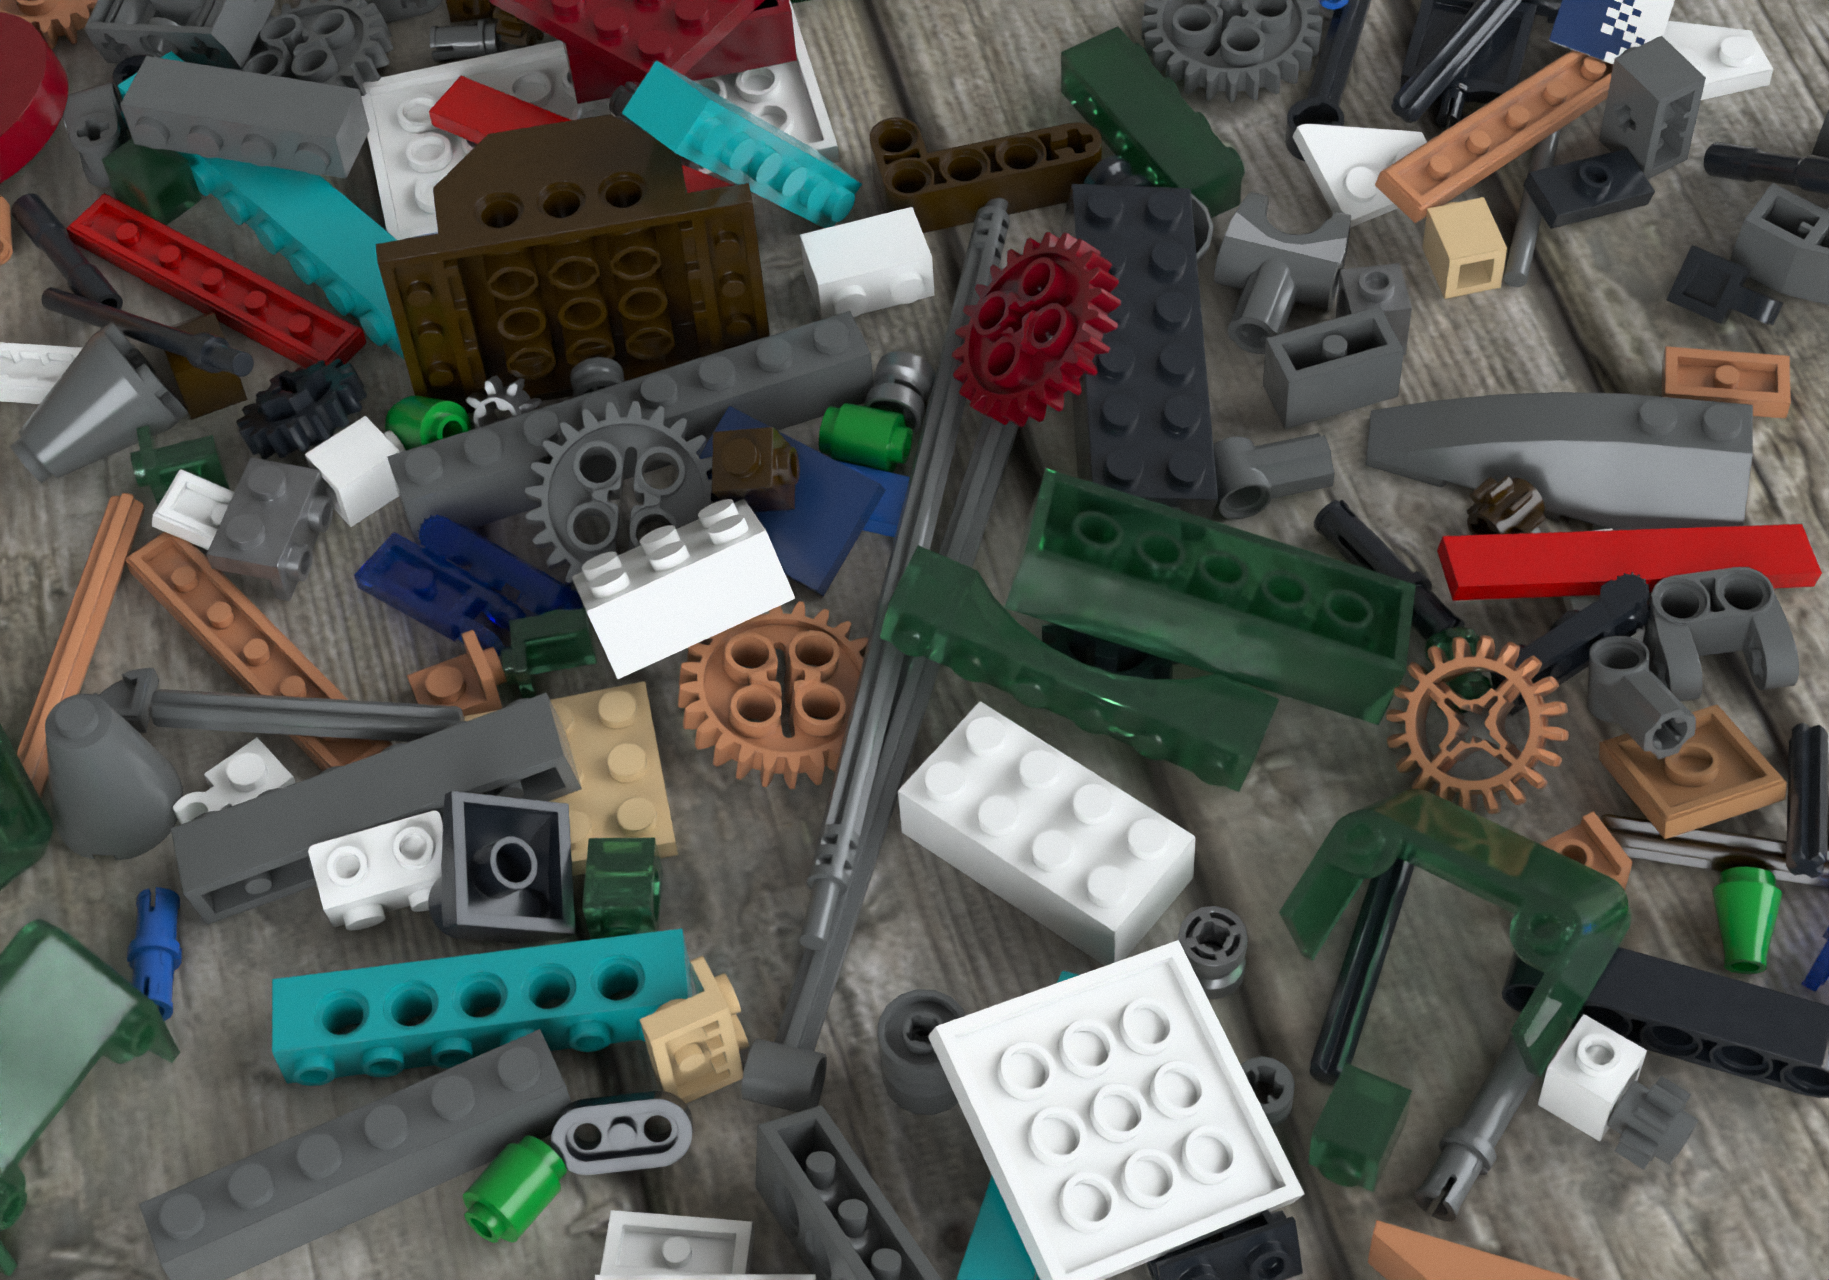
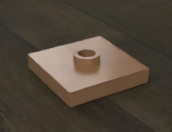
[1599,704,1787,839]

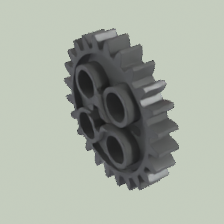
[234,0,393,96]
[1141,0,1323,103]
[525,401,716,587]

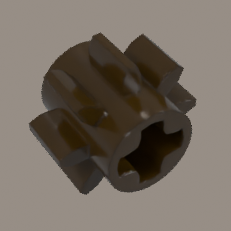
[1466,475,1546,535]

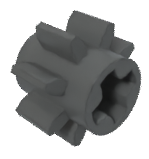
[1607,1076,1698,1170]

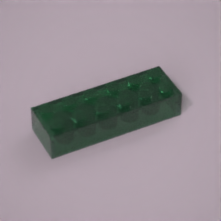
[1004,468,1416,725]

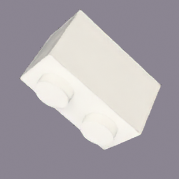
[800,207,934,320]

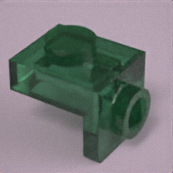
[501,608,597,699]

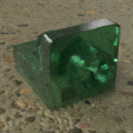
[130,425,230,505]

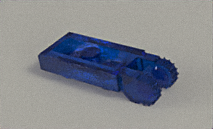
[417,514,583,620]
[354,532,529,657]

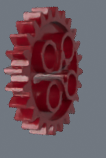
[952,232,1121,427]

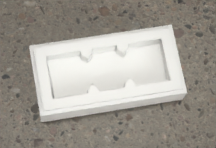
[0,342,83,404]

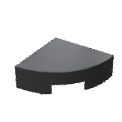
[93,668,159,733]

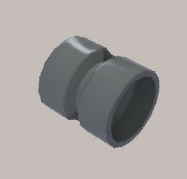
[877,989,966,1115]

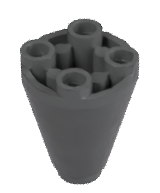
[10,321,189,483]

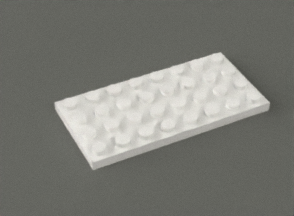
[361,0,839,240]

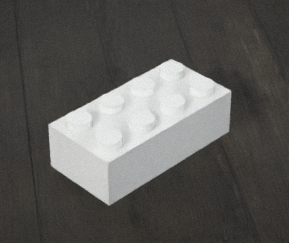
[898,701,1195,966]

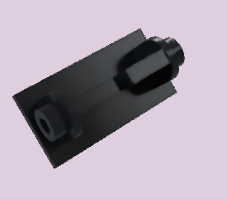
[1147,1209,1303,1280]

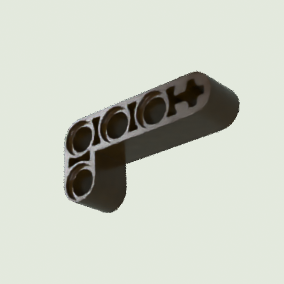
[870,117,1102,233]

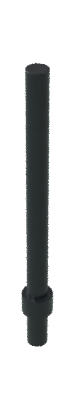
[41,287,254,377]

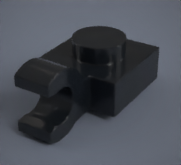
[1666,245,1784,325]

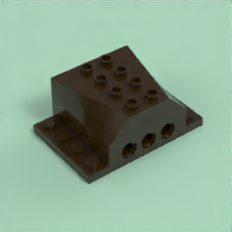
[376,114,770,414]

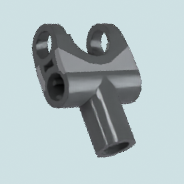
[1214,192,1352,354]

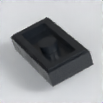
[1523,149,1655,229]

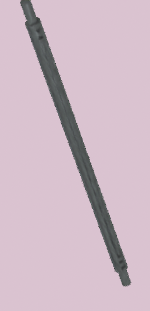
[799,198,1010,950]

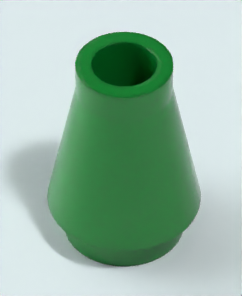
[1712,867,1783,974]

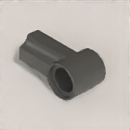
[1213,433,1335,519]
[1587,636,1696,760]

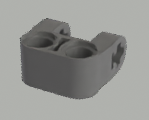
[1643,567,1799,701]

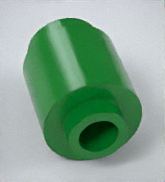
[385,395,471,451]
[818,403,913,473]
[463,1135,567,1243]

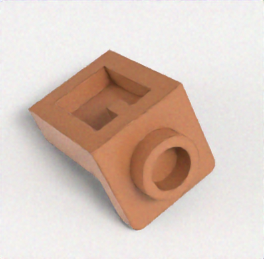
[407,630,507,716]

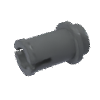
[429,18,502,62]

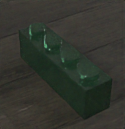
[1061,26,1245,219]

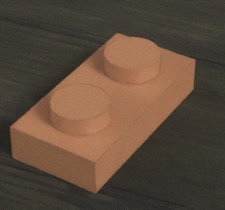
[1662,346,1791,419]

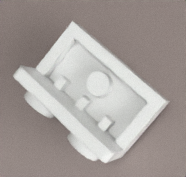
[308,811,443,931]

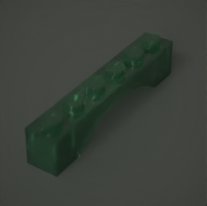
[880,545,1279,792]

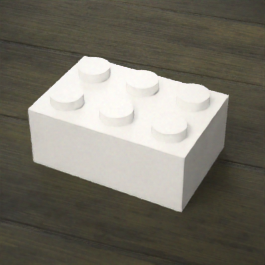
[572,499,795,679]

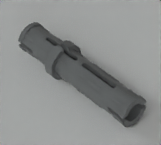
[1414,1029,1552,1221]

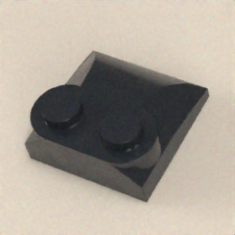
[428,791,575,944]

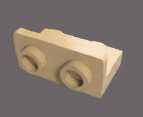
[639,955,749,1104]

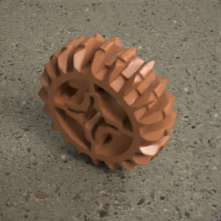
[1386,635,1569,815]

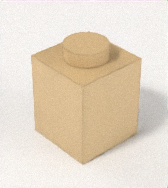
[1422,197,1507,299]

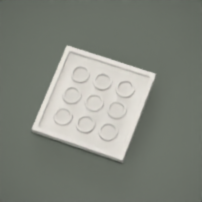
[928,940,1304,1280]

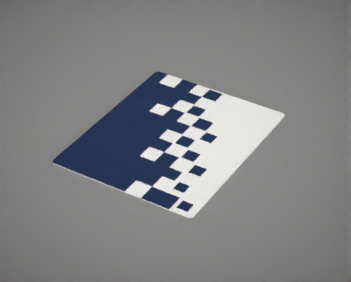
[1549,0,1675,64]

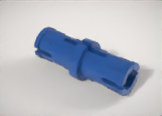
[127,887,182,1023]

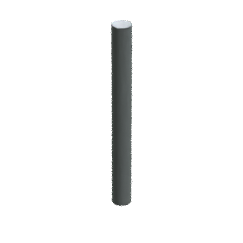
[1504,128,1562,287]

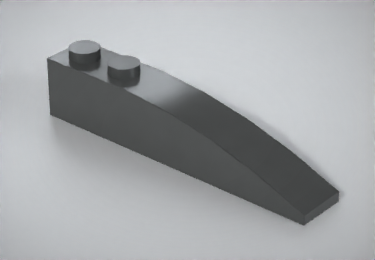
[1366,392,1753,531]

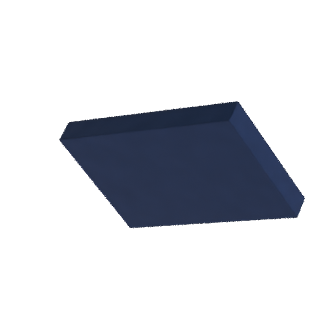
[699,406,886,597]

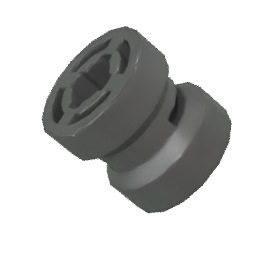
[864,351,935,433]
[1178,906,1248,999]

